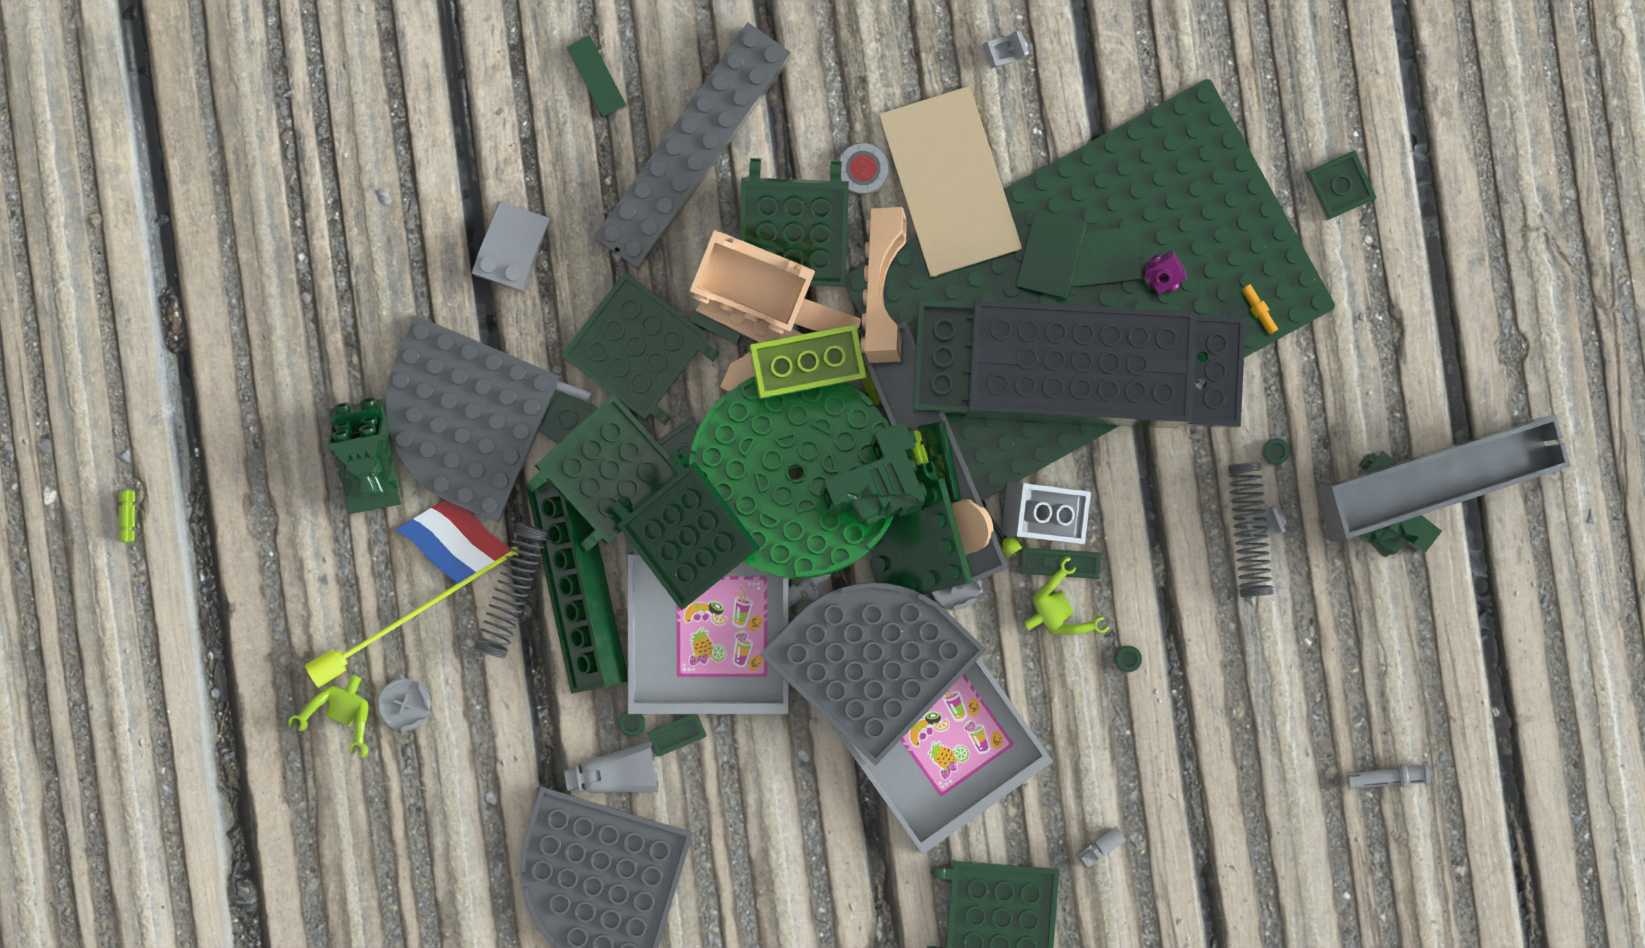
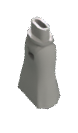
[564,741,659,793]

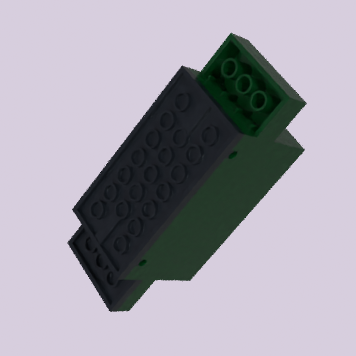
[913,300,1246,429]

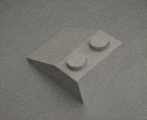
[472,201,550,293]
[1001,482,1091,544]

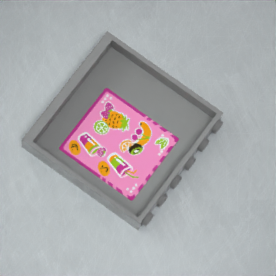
[628,548,789,714]
[830,658,1053,854]

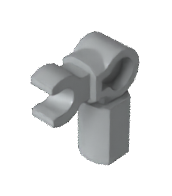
[1075,826,1126,868]

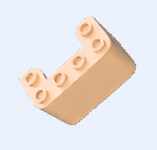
[690,230,815,334]

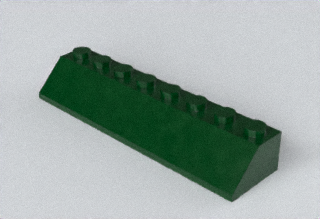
[526,481,628,694]

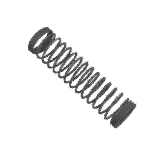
[1227,462,1274,597]
[474,522,549,658]

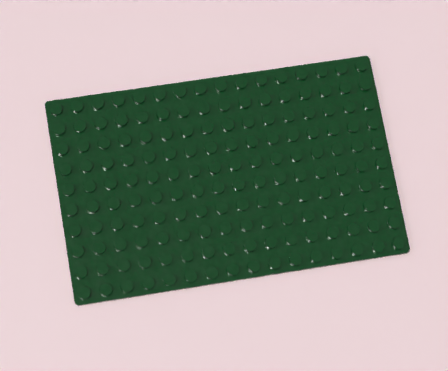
[845,79,1335,500]

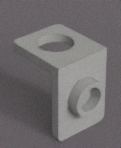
[1244,507,1287,542]

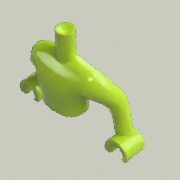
[1023,556,1109,635]
[288,674,369,758]

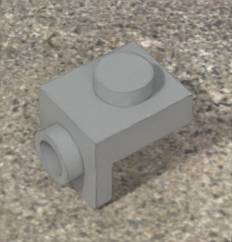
[982,30,1029,69]

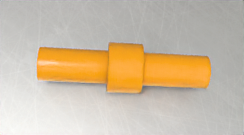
[1242,284,1278,335]

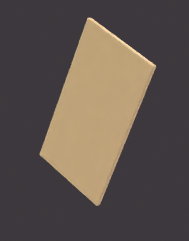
[879,86,1022,278]

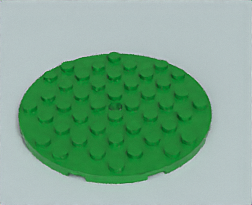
[689,377,894,579]

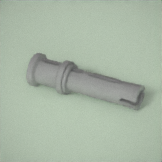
[1347,761,1430,790]

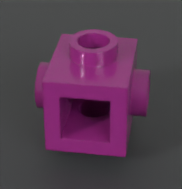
[1143,249,1187,294]

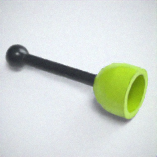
[981,500,1022,559]

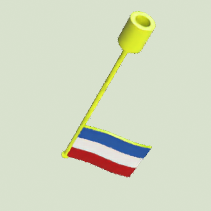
[305,500,519,687]

